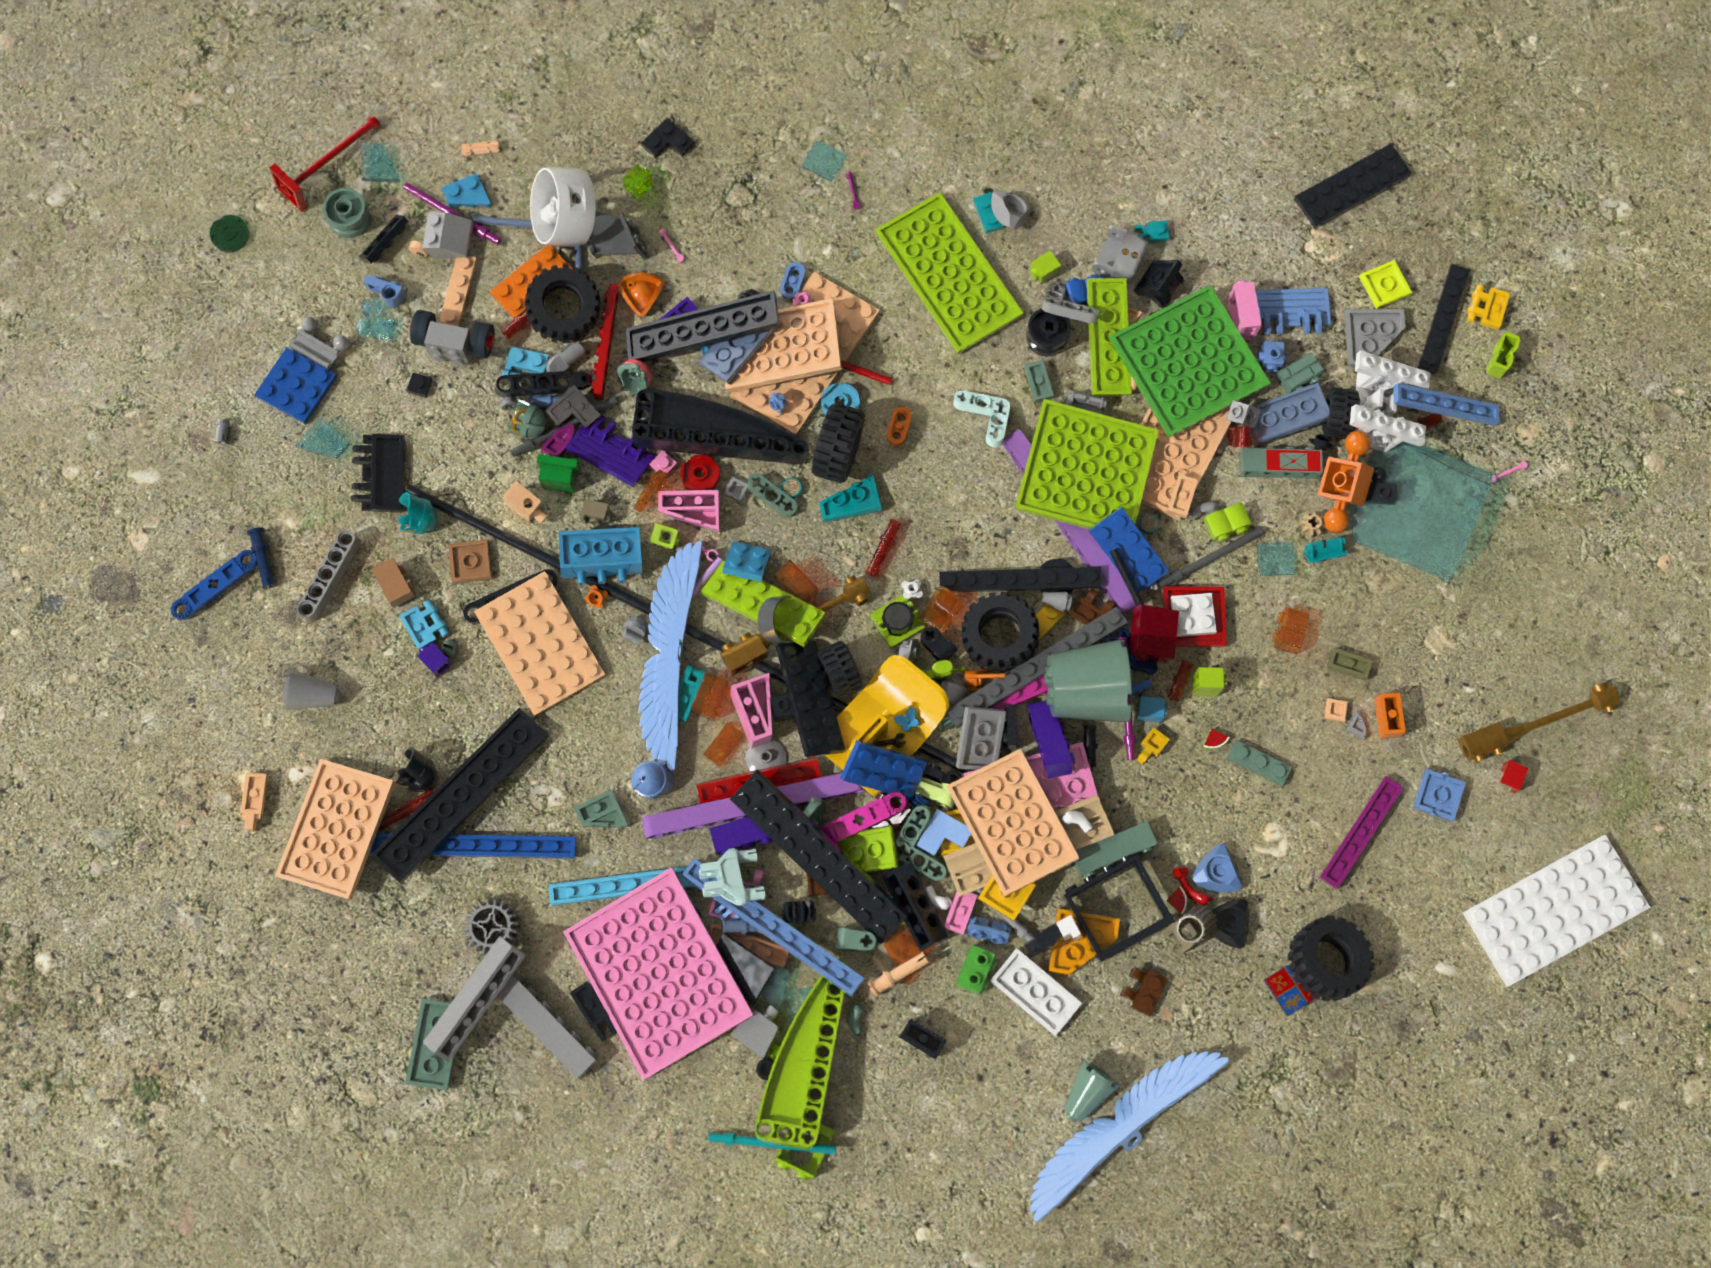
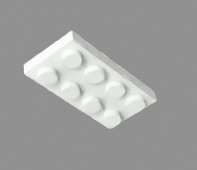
[990,948,1082,1036]

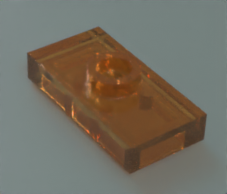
[703,722,744,767]

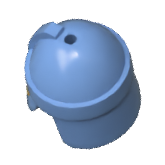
[632,761,675,799]

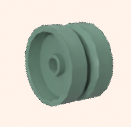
[323,188,371,238]

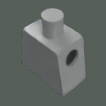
[731,1005,780,1059]

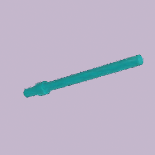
[708,1132,837,1155]

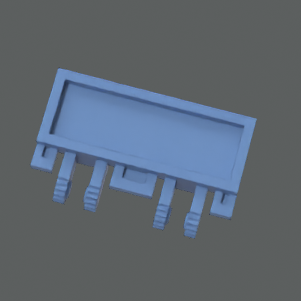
[1255,288,1331,335]

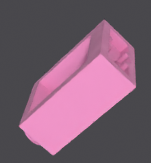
[1227,281,1262,341]

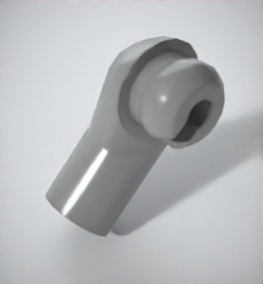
[1188,501,1218,521]

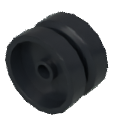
[1026,308,1071,357]

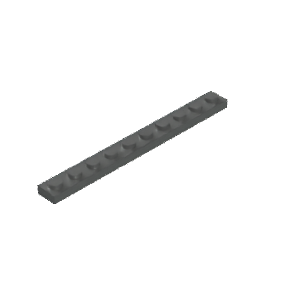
[946,607,1128,729]

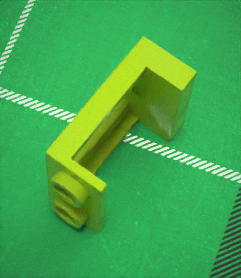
[774,1116,835,1181]

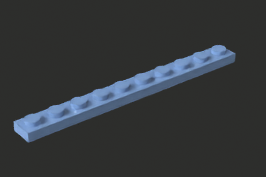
[682,858,864,997]

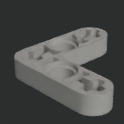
[1042,284,1100,323]

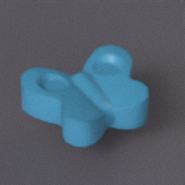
[894,707,920,732]

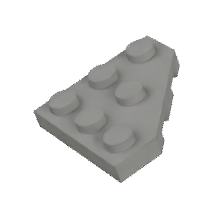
[1344,309,1405,367]

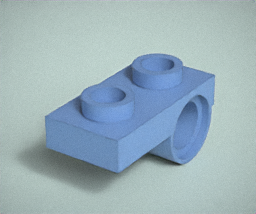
[363,275,406,308]

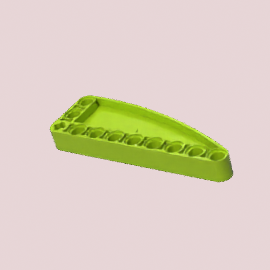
[755,958,848,1150]

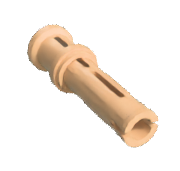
[867,952,929,997]

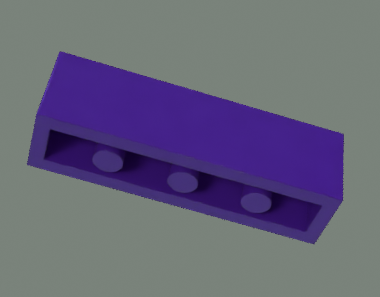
[1028,701,1075,779]
[709,817,773,856]

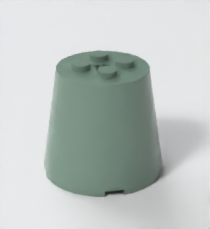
[1044,640,1132,723]

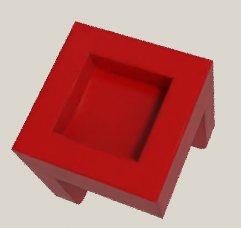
[1500,760,1529,794]

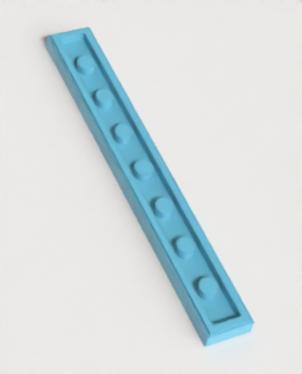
[549,867,696,906]

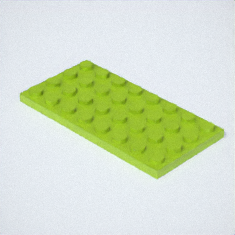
[875,192,1023,354]

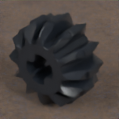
[781,901,817,924]

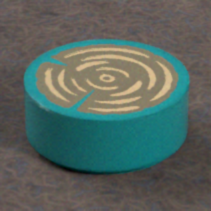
[782,478,802,499]
[1139,514,1160,535]

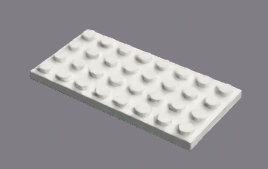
[1462,835,1651,987]

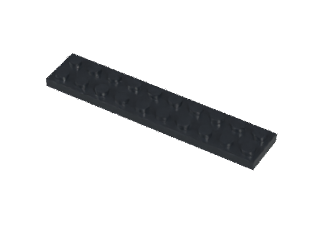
[371,708,549,884]
[730,769,910,944]

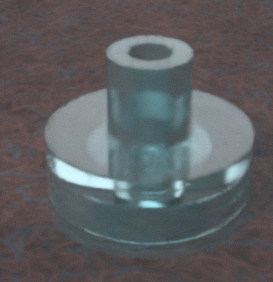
[361,298,382,318]

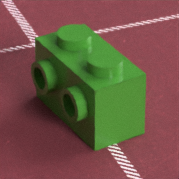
[955,945,997,995]

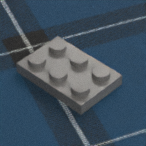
[956,707,1006,770]

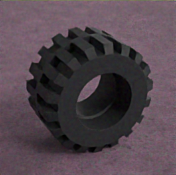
[1322,387,1360,439]
[818,640,862,697]

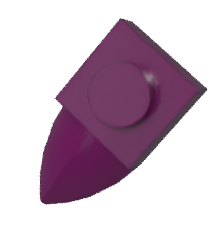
[541,424,574,457]

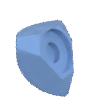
[1193,844,1242,892]

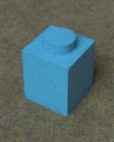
[1136,696,1168,723]

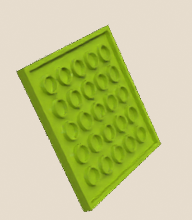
[1015,399,1159,529]

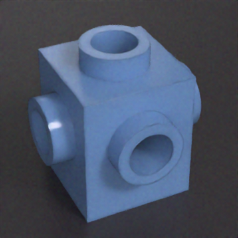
[1257,341,1287,373]

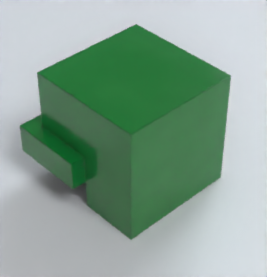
[537,454,580,493]

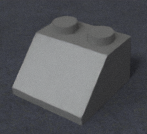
[422,212,473,258]

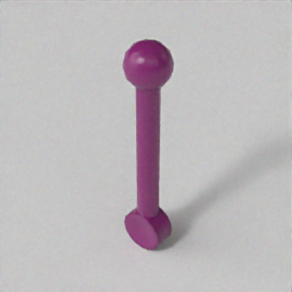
[846,172,860,210]

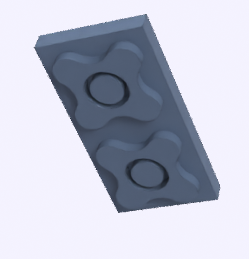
[698,328,776,384]
[1250,382,1330,446]

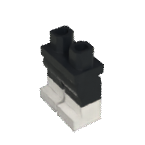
[1025,915,1082,957]

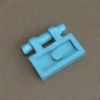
[399,600,450,651]

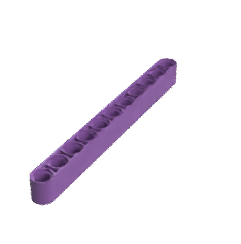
[1002,429,1136,615]
[642,773,866,839]

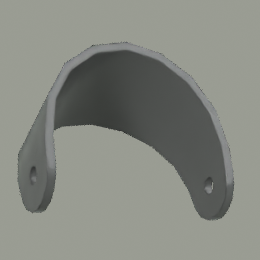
[758,596,793,643]

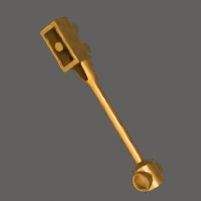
[720,576,871,677]
[1457,682,1620,763]

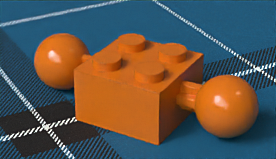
[1318,430,1374,534]

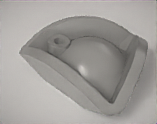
[991,190,1033,229]

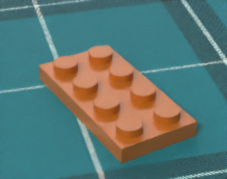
[490,245,572,321]

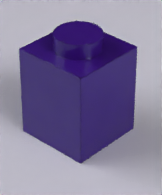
[417,642,452,677]

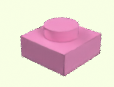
[649,451,678,479]

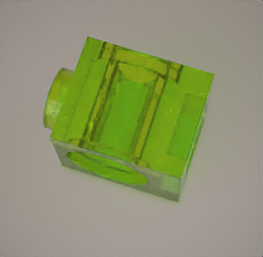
[622,164,653,200]

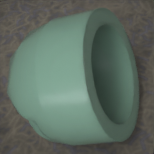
[441,640,458,657]

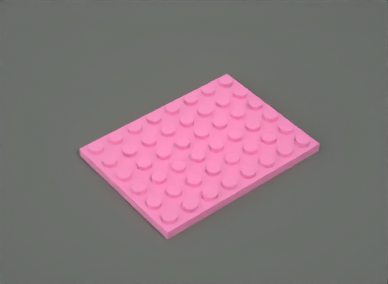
[563,867,754,1080]

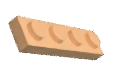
[439,256,477,327]

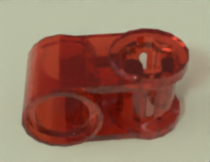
[1227,427,1252,448]

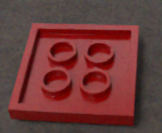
[1163,586,1227,647]

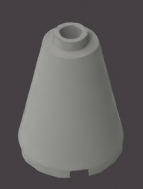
[282,669,340,710]

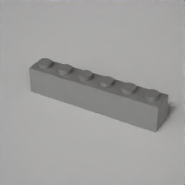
[423,936,526,1062]
[497,971,598,1080]

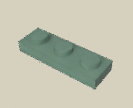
[1226,740,1292,787]

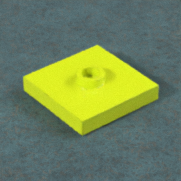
[1359,260,1413,309]

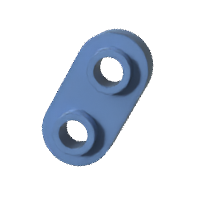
[780,262,805,300]

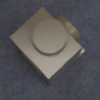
[580,499,612,526]

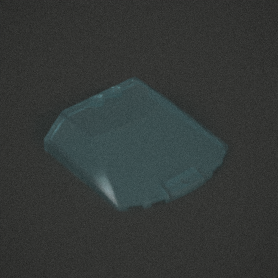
[1350,441,1492,581]

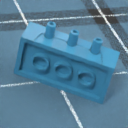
[558,527,642,585]

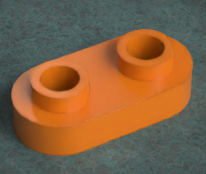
[887,407,912,446]

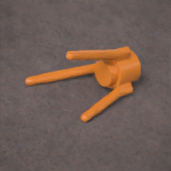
[965,669,1006,692]

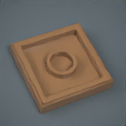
[448,539,493,584]

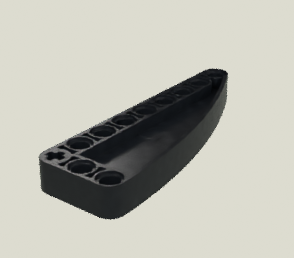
[632,389,809,465]

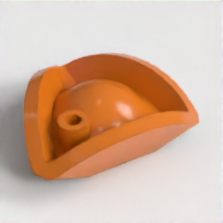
[618,273,664,317]

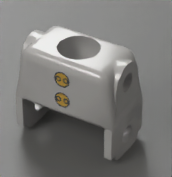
[1092,225,1148,284]

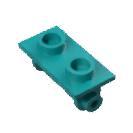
[1303,536,1348,563]

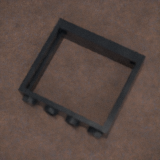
[1062,854,1175,963]

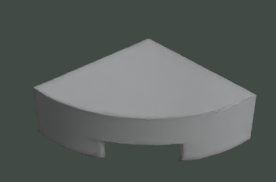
[1345,712,1367,740]

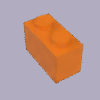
[1374,693,1406,739]

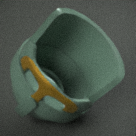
[508,397,547,438]

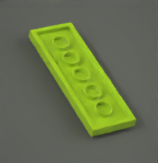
[1086,278,1132,396]
[701,561,826,647]

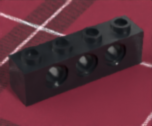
[882,863,949,952]

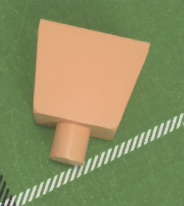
[503,481,549,524]

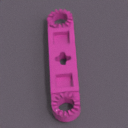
[819,792,907,843]

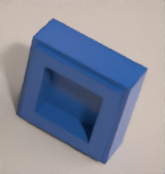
[1130,680,1151,697]

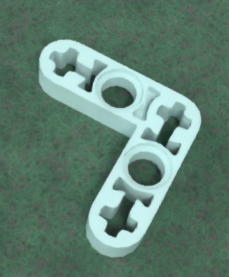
[953,391,1010,447]

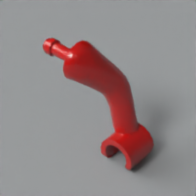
[1172,867,1214,906]

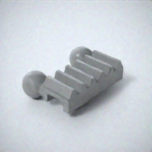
[288,317,349,370]

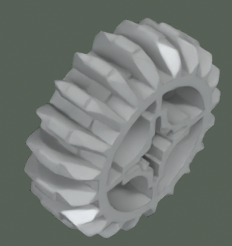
[462,898,520,955]

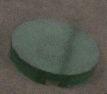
[209,215,249,253]

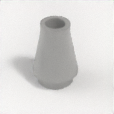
[1041,592,1072,612]

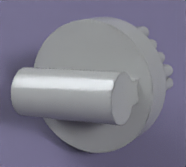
[622,616,646,645]

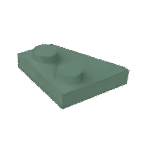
[574,790,628,827]

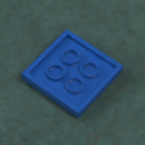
[254,347,337,425]

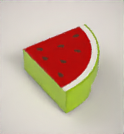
[1202,729,1230,750]
[1165,886,1187,915]

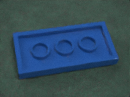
[1089,506,1169,593]
[840,740,928,800]

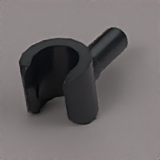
[877,733,906,748]

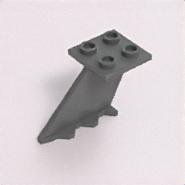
[587,211,647,260]

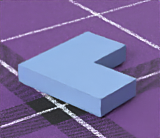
[916,809,971,856]

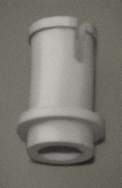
[214,419,231,445]

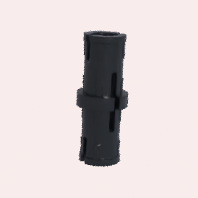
[1083,725,1098,768]

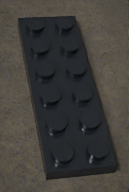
[1294,143,1412,229]
[776,641,846,757]

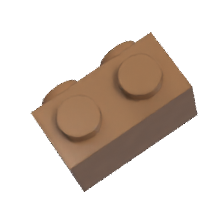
[371,558,415,608]

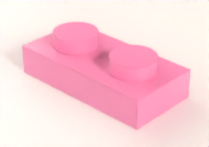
[944,892,978,935]

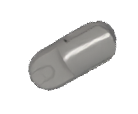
[545,342,584,372]

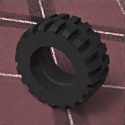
[525,264,601,344]
[812,403,865,483]
[961,592,1040,673]
[1288,916,1375,1001]

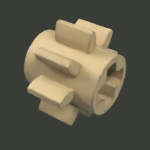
[1299,512,1325,538]

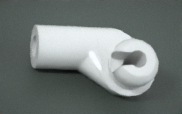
[1062,811,1093,833]
[924,886,952,910]

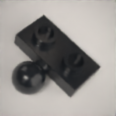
[1365,466,1398,505]

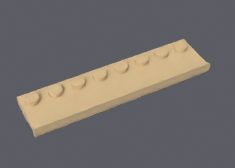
[943,795,1114,897]

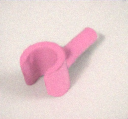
[693,542,718,563]

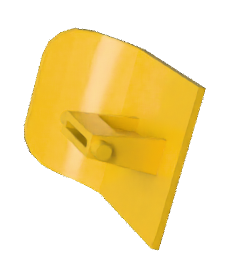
[825,655,949,797]

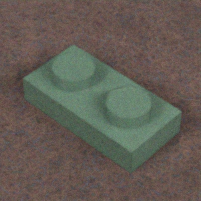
[1024,360,1054,403]

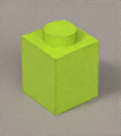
[1029,250,1061,285]

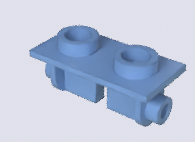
[966,916,1011,945]

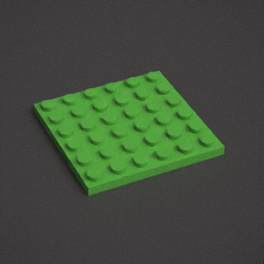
[1109,285,1270,438]

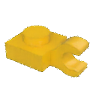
[1136,727,1170,765]

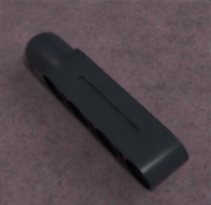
[494,371,592,397]

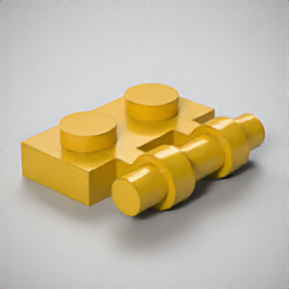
[1467,285,1510,330]

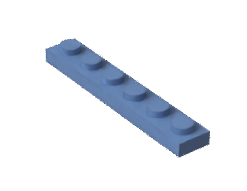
[1393,383,1500,426]

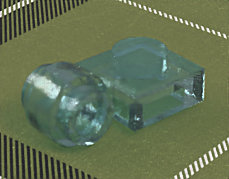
[356,318,395,340]

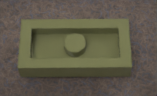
[1327,648,1373,681]

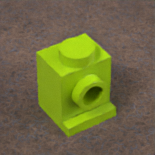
[650,522,681,549]

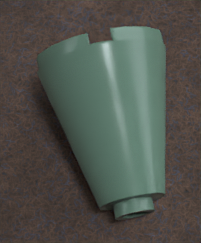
[1064,1060,1119,1123]

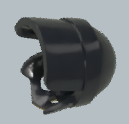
[396,747,437,792]

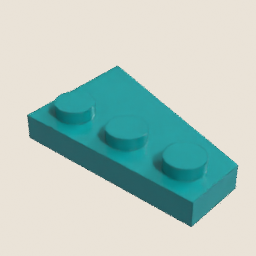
[819,473,882,523]

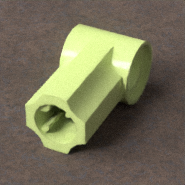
[915,777,954,809]

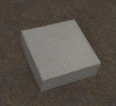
[724,476,748,503]

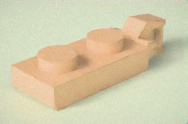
[240,773,268,831]

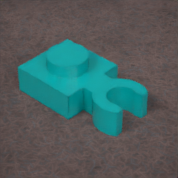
[1134,220,1169,243]

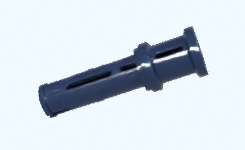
[247,527,276,589]

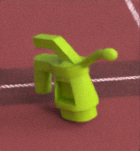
[921,660,967,680]

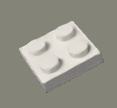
[1170,593,1217,637]

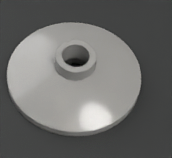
[746,739,787,772]

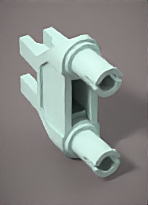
[699,848,765,905]

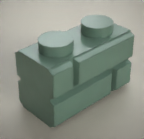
[1275,353,1324,394]

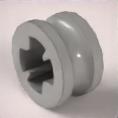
[499,397,517,410]

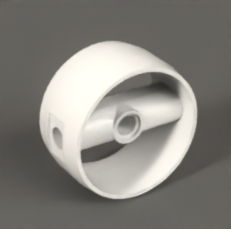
[530,167,596,247]

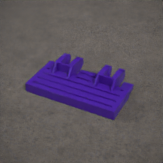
[566,415,655,488]

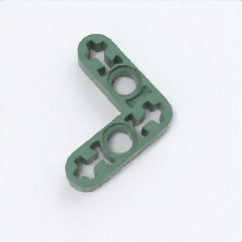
[895,804,948,881]

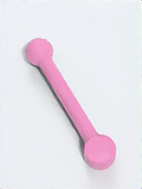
[659,229,684,263]
[1490,461,1527,482]

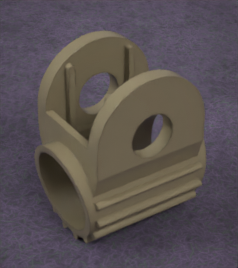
[1161,905,1218,956]

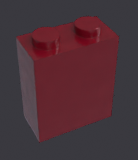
[1129,604,1179,664]

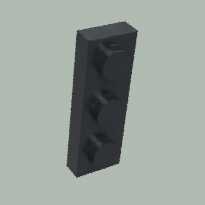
[359,214,409,264]

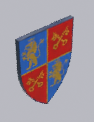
[1263,965,1324,1017]

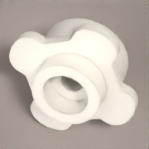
[901,580,923,600]

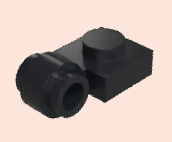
[922,764,961,784]

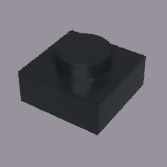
[406,373,433,398]

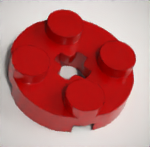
[680,455,720,491]

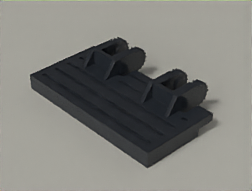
[351,434,404,513]

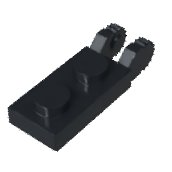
[570,981,617,1042]

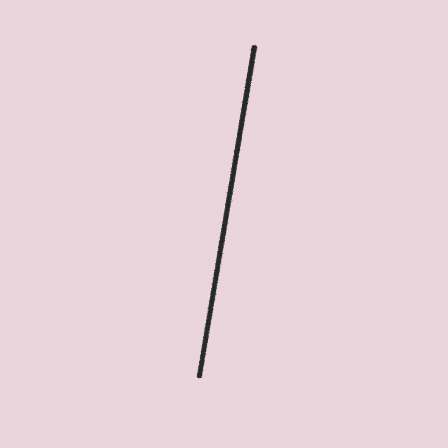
[405,484,974,773]

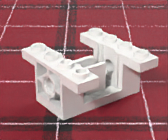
[1350,351,1430,452]

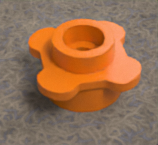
[585,585,608,608]

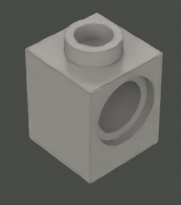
[1226,401,1261,429]

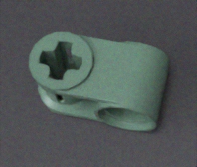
[836,928,877,953]

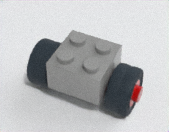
[410,310,495,366]

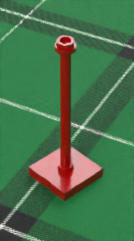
[269,115,380,212]

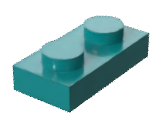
[973,192,1004,234]

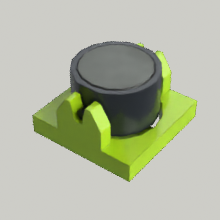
[870,595,925,649]

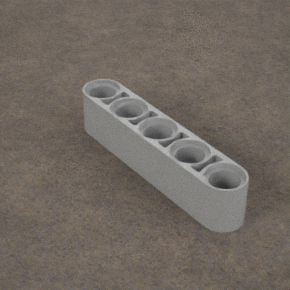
[297,530,359,622]

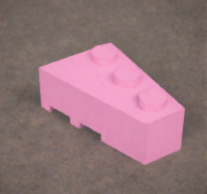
[658,490,720,533]
[730,673,772,748]

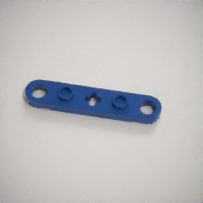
[170,550,258,620]

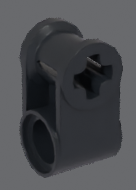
[920,627,958,661]

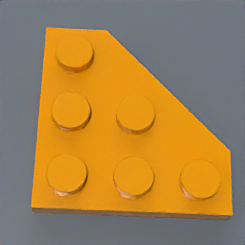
[1048,909,1120,975]

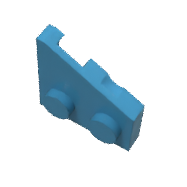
[441,173,492,208]

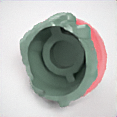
[617,359,653,397]

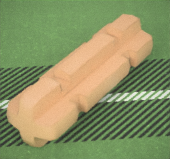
[462,140,500,156]

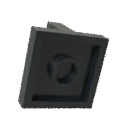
[1134,260,1184,308]

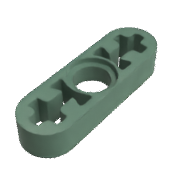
[747,474,797,518]

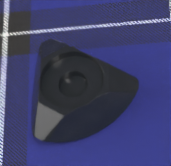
[1211,899,1249,949]

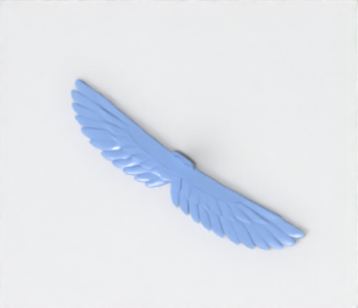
[639,541,702,771]
[1030,1051,1229,1222]

